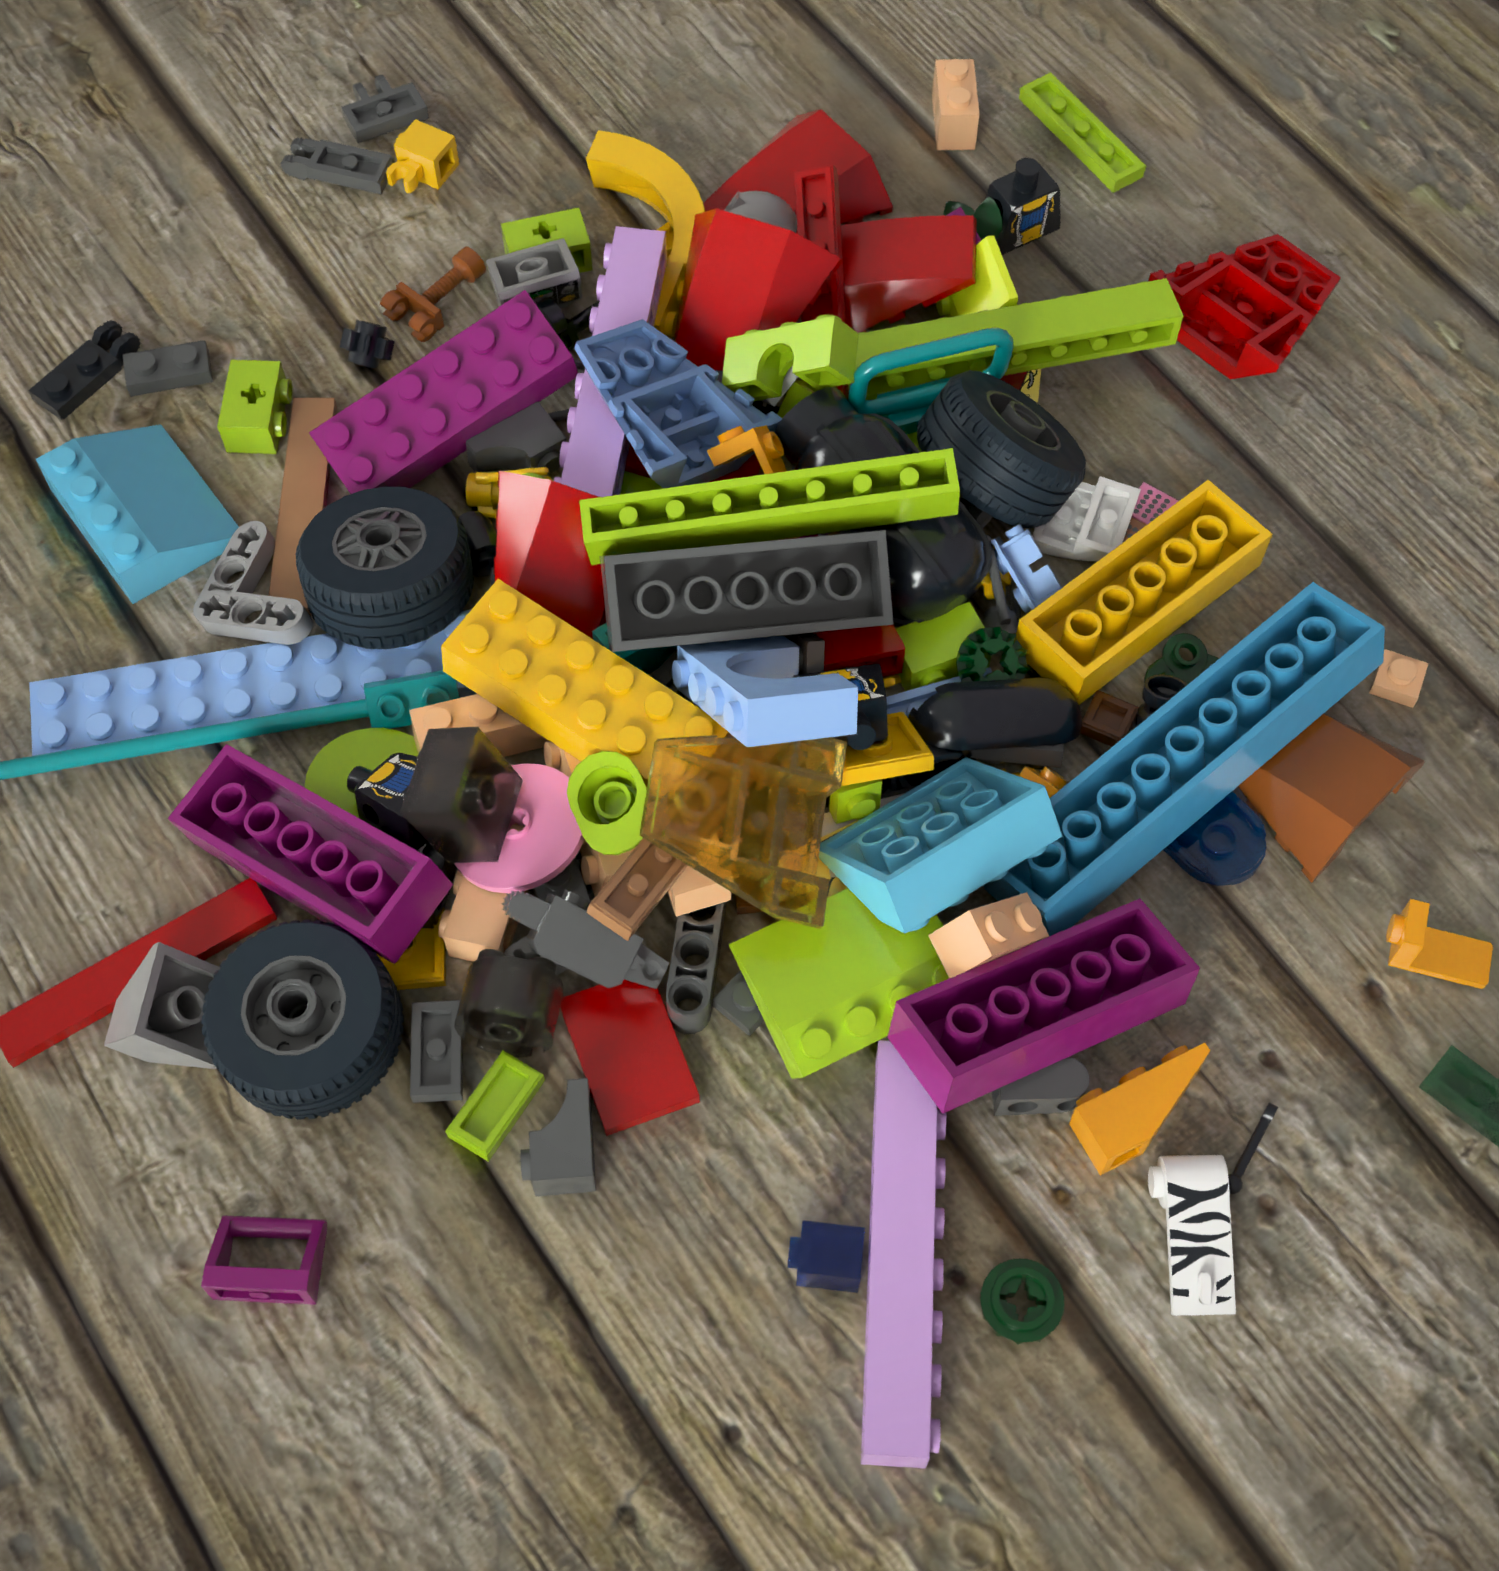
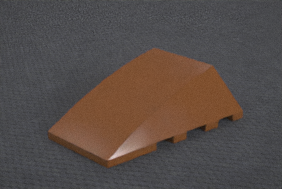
[1238,713,1425,883]

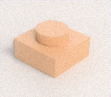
[1369,649,1429,708]

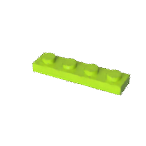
[1019,72,1146,193]

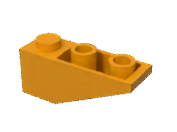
[1069,1042,1210,1176]

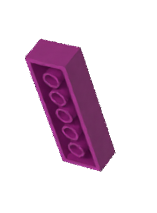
[309,290,578,494]
[167,744,453,965]
[887,898,1200,1113]

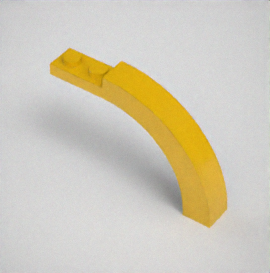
[586,130,705,340]

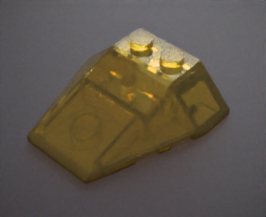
[639,735,847,929]

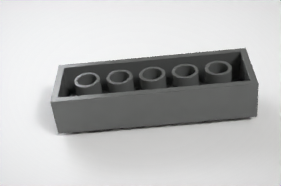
[600,530,893,652]

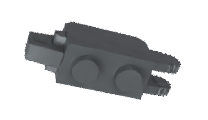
[501,890,669,989]

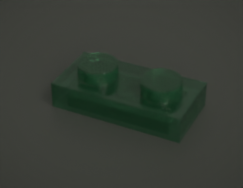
[1419,1045,1499,1147]

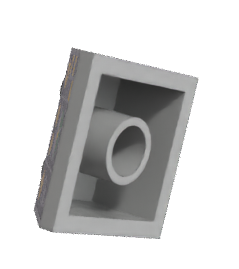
[486,238,582,309]

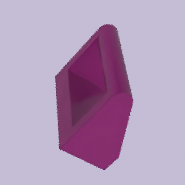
[201,1215,327,1305]

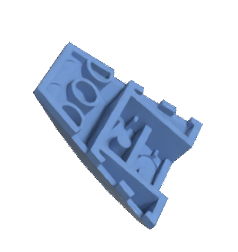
[574,319,783,488]

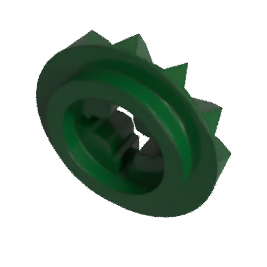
[956,626,1030,682]
[979,1258,1065,1345]

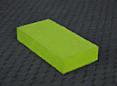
[445,1050,545,1162]

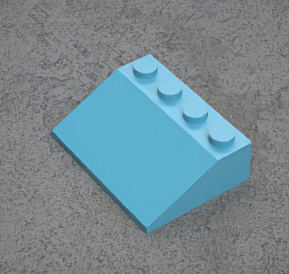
[36,424,239,604]
[813,757,1062,934]

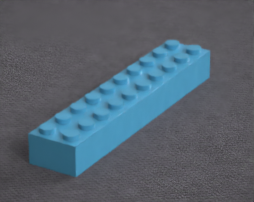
[984,582,1385,936]

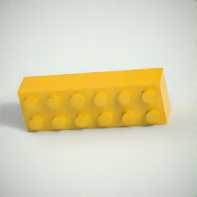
[1016,480,1273,705]
[441,579,729,810]

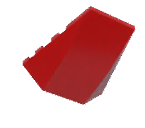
[703,109,893,233]
[674,208,843,371]
[841,215,977,333]
[1148,234,1341,379]
[494,471,606,639]

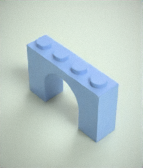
[672,635,858,747]

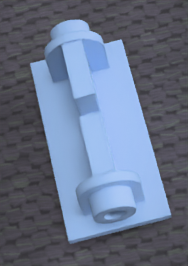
[991,524,1062,613]

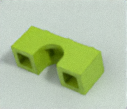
[722,314,859,401]

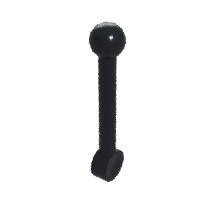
[1228,1102,1278,1194]

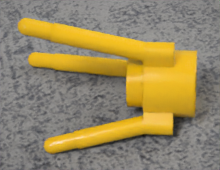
[466,467,552,519]

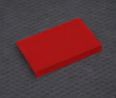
[557,979,700,1136]

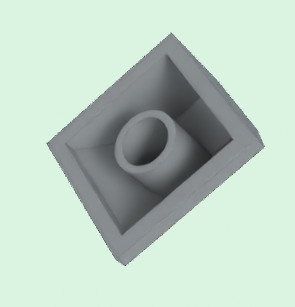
[104,942,220,1069]

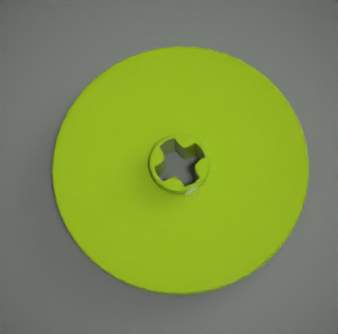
[305,728,419,818]

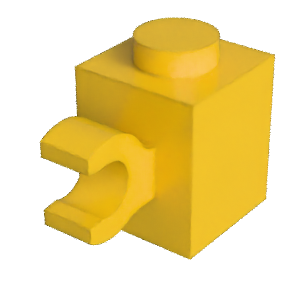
[386,119,460,193]

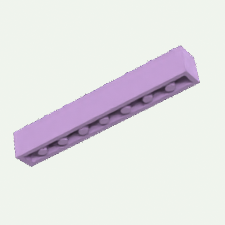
[553,226,667,497]
[861,1040,946,1469]

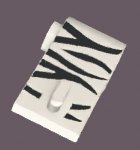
[1148,1155,1236,1316]

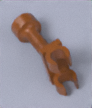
[380,247,486,342]

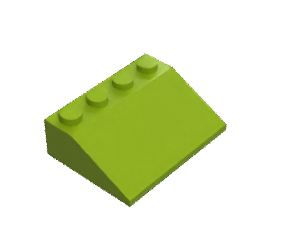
[728,888,949,1079]

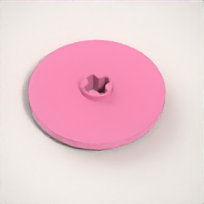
[447,763,584,893]

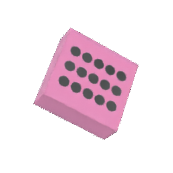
[1132,482,1178,525]

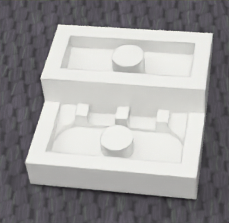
[1032,476,1141,562]

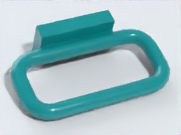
[848,327,1013,434]

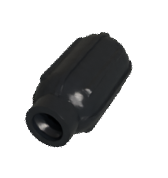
[775,387,992,627]

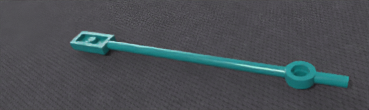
[0,670,460,780]

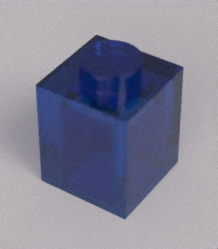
[787,1220,865,1293]

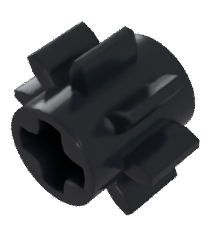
[340,320,395,368]

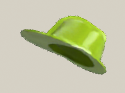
[567,751,655,855]

